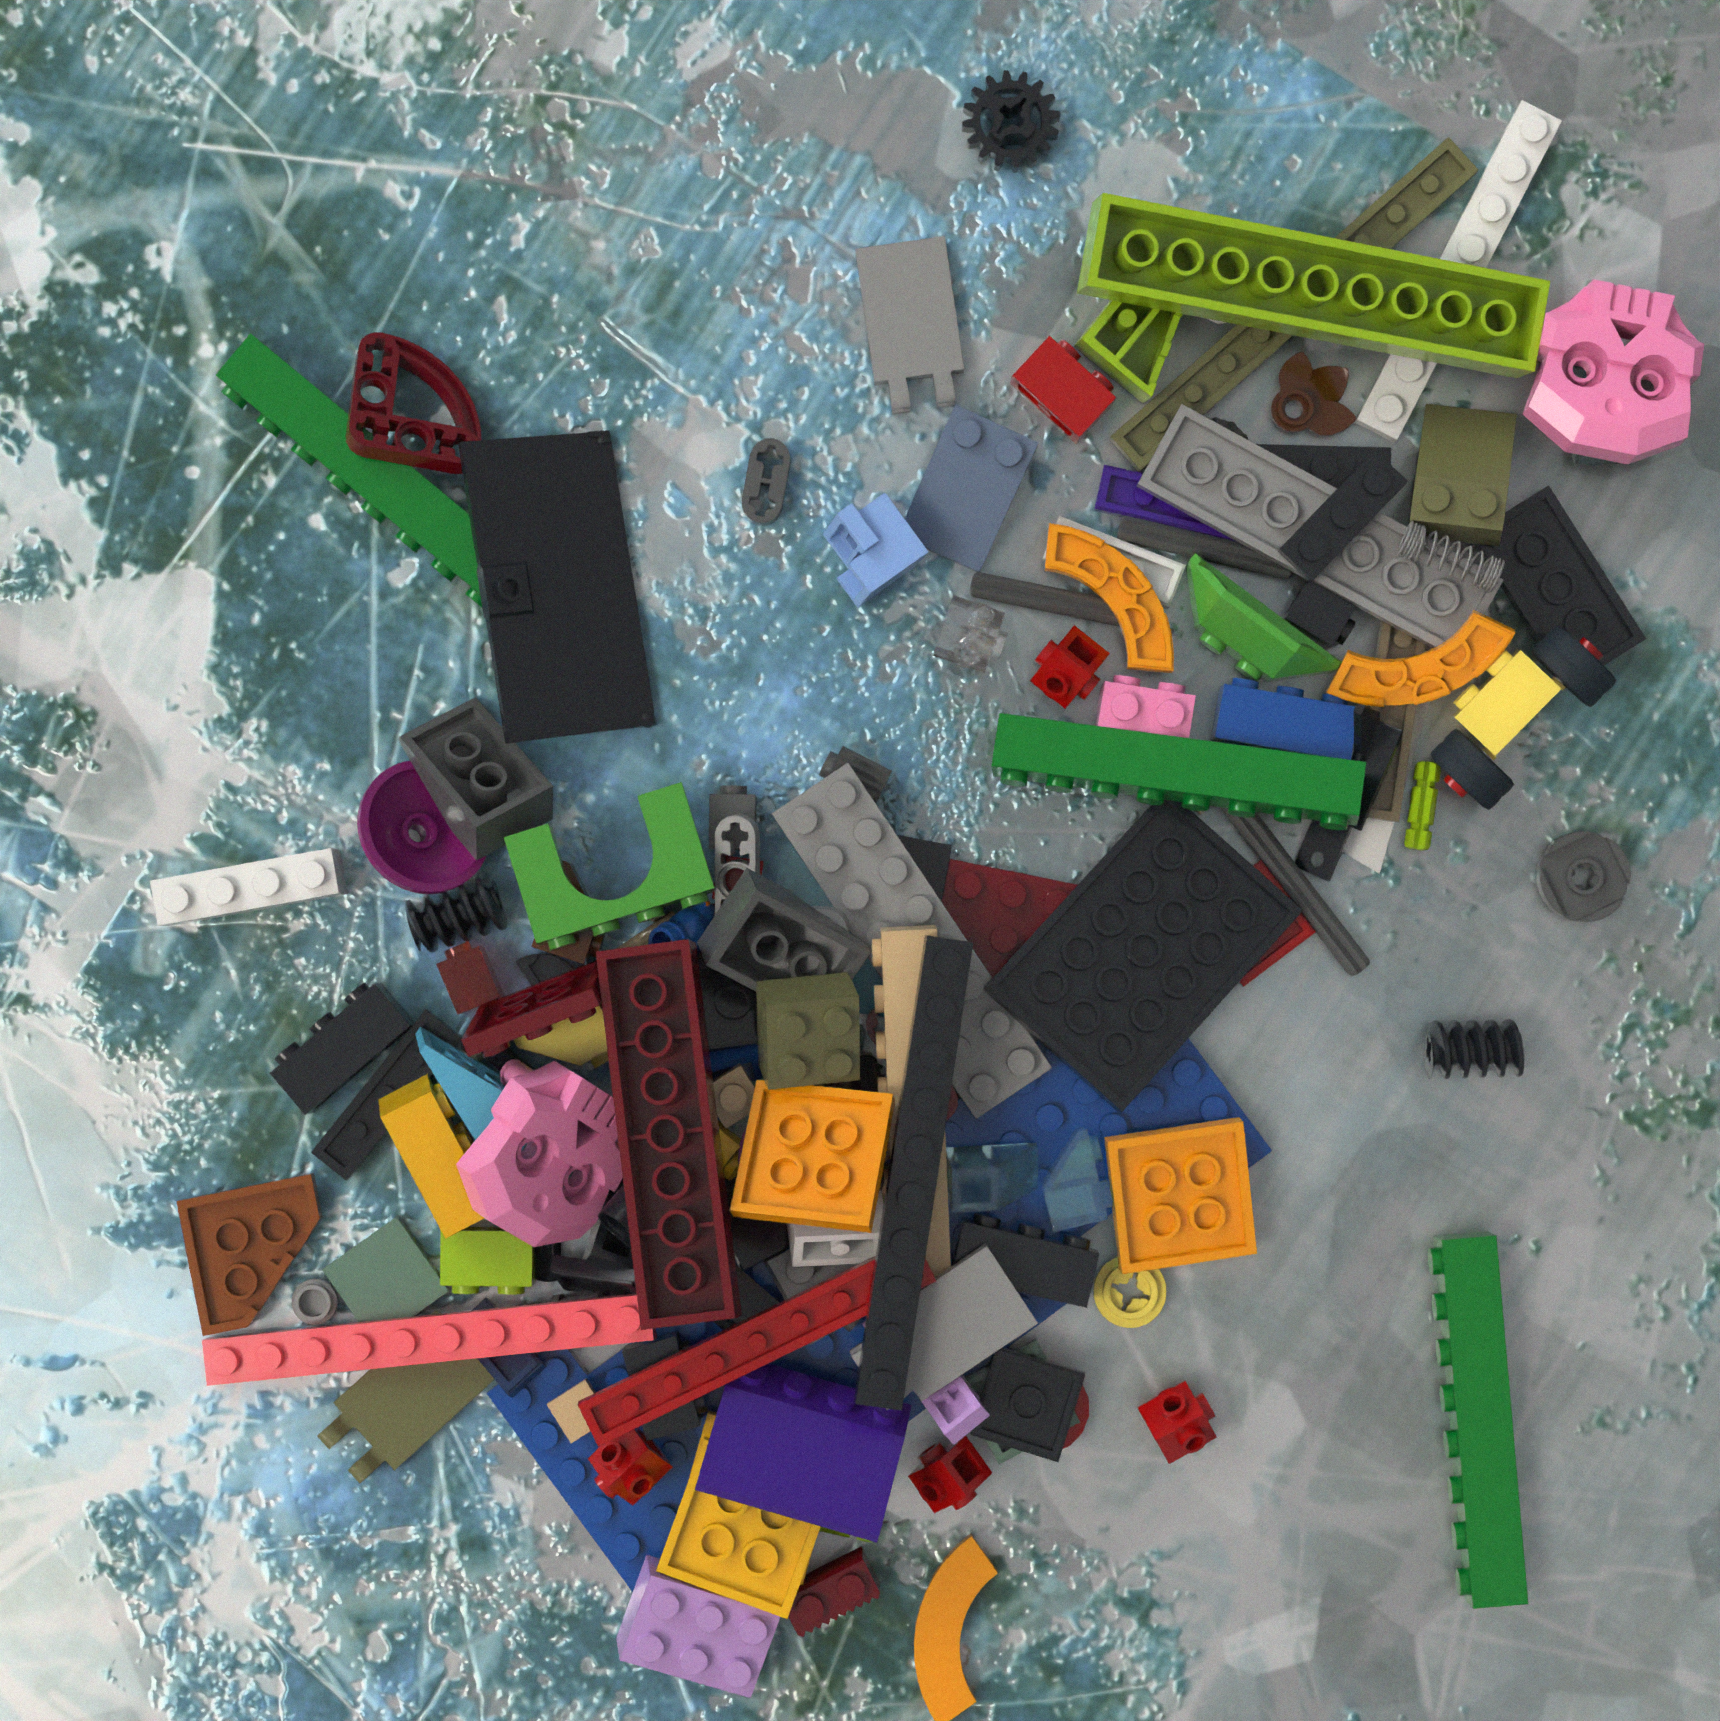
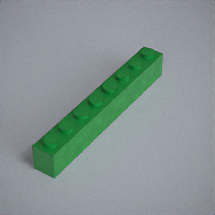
[216,333,482,608]
[991,713,1366,830]
[1428,1231,1528,1609]

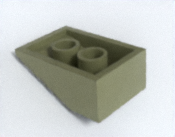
[1409,404,1517,546]

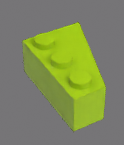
[1074,300,1183,403]

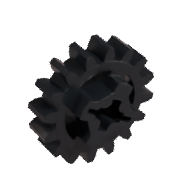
[962,70,1060,173]

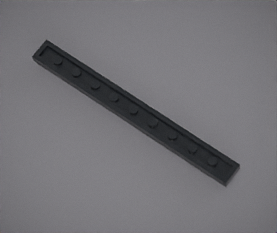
[854,935,973,1411]

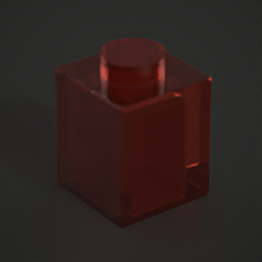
[436,941,504,1015]

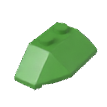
[1185,553,1342,682]

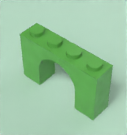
[504,782,715,951]

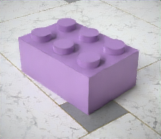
[616,1555,780,1698]

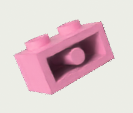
[1095,675,1196,738]

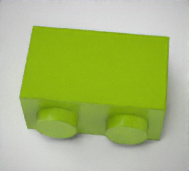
[440,1227,536,1295]

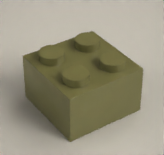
[756,972,860,1090]

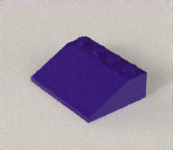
[695,1363,912,1543]

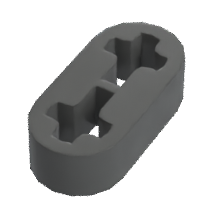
[742,438,791,526]

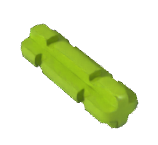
[1404,761,1441,851]

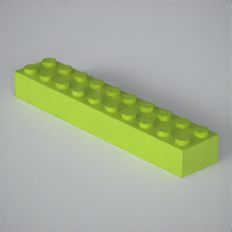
[1077,193,1550,378]

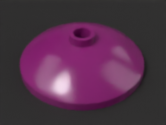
[357,761,487,894]

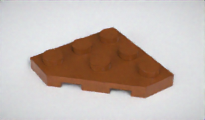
[176,1173,323,1336]

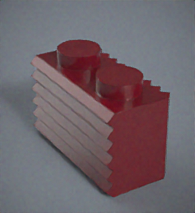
[788,1546,880,1637]

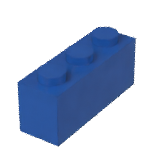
[1210,678,1355,760]

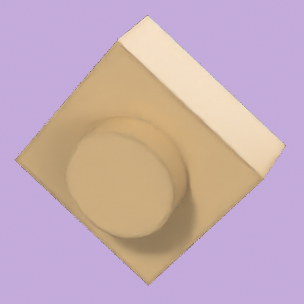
[713,1063,755,1129]

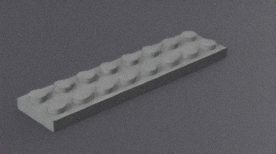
[1136,404,1503,648]
[771,763,1052,1119]

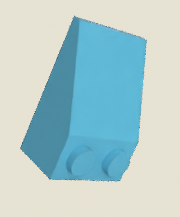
[415,1027,526,1151]

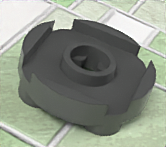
[1536,831,1631,922]

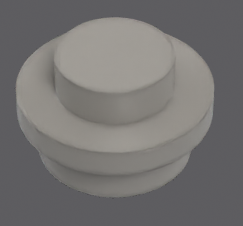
[292,1278,338,1325]

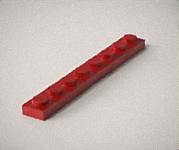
[578,1256,936,1447]

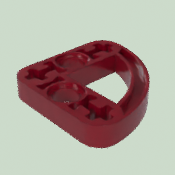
[346,332,481,474]

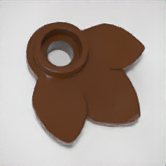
[1271,352,1356,436]

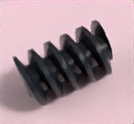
[405,877,507,953]
[1423,1019,1525,1079]

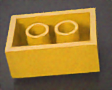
[378,1074,484,1239]

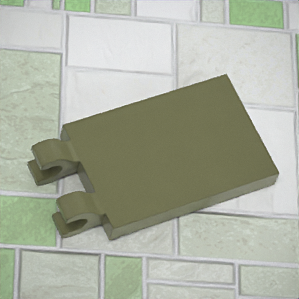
[317,1308,495,1483]

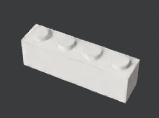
[150,848,348,926]

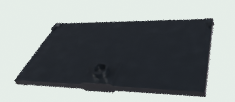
[458,430,657,744]

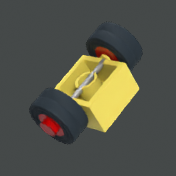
[1430,625,1617,810]

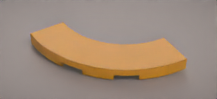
[1044,523,1174,673]
[1327,609,1516,707]
[914,1533,998,1721]

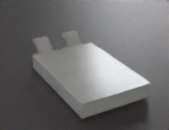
[855,236,964,415]
[850,1244,1038,1410]

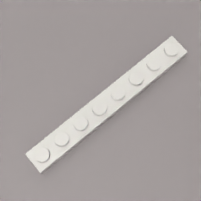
[1354,100,1562,443]

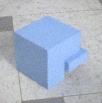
[823,493,928,608]

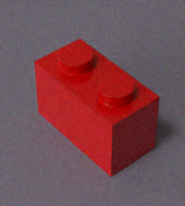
[1010,335,1116,444]

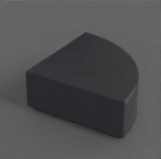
[515,954,575,985]

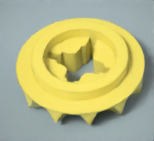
[1093,1257,1166,1328]

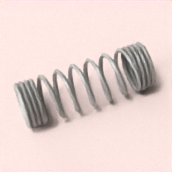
[1397,521,1505,593]

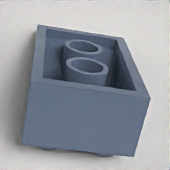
[905,404,1039,572]

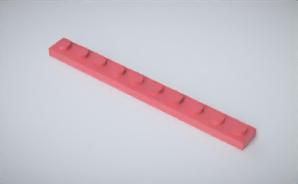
[202,1293,657,1386]

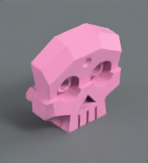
[1523,279,1704,464]
[456,1059,623,1247]

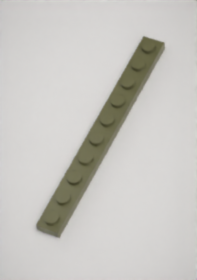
[1109,137,1479,472]

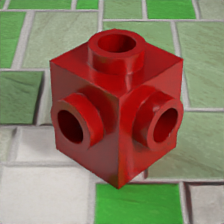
[1030,625,1110,709]
[1137,1381,1217,1464]
[588,1428,673,1506]
[908,1436,993,1514]

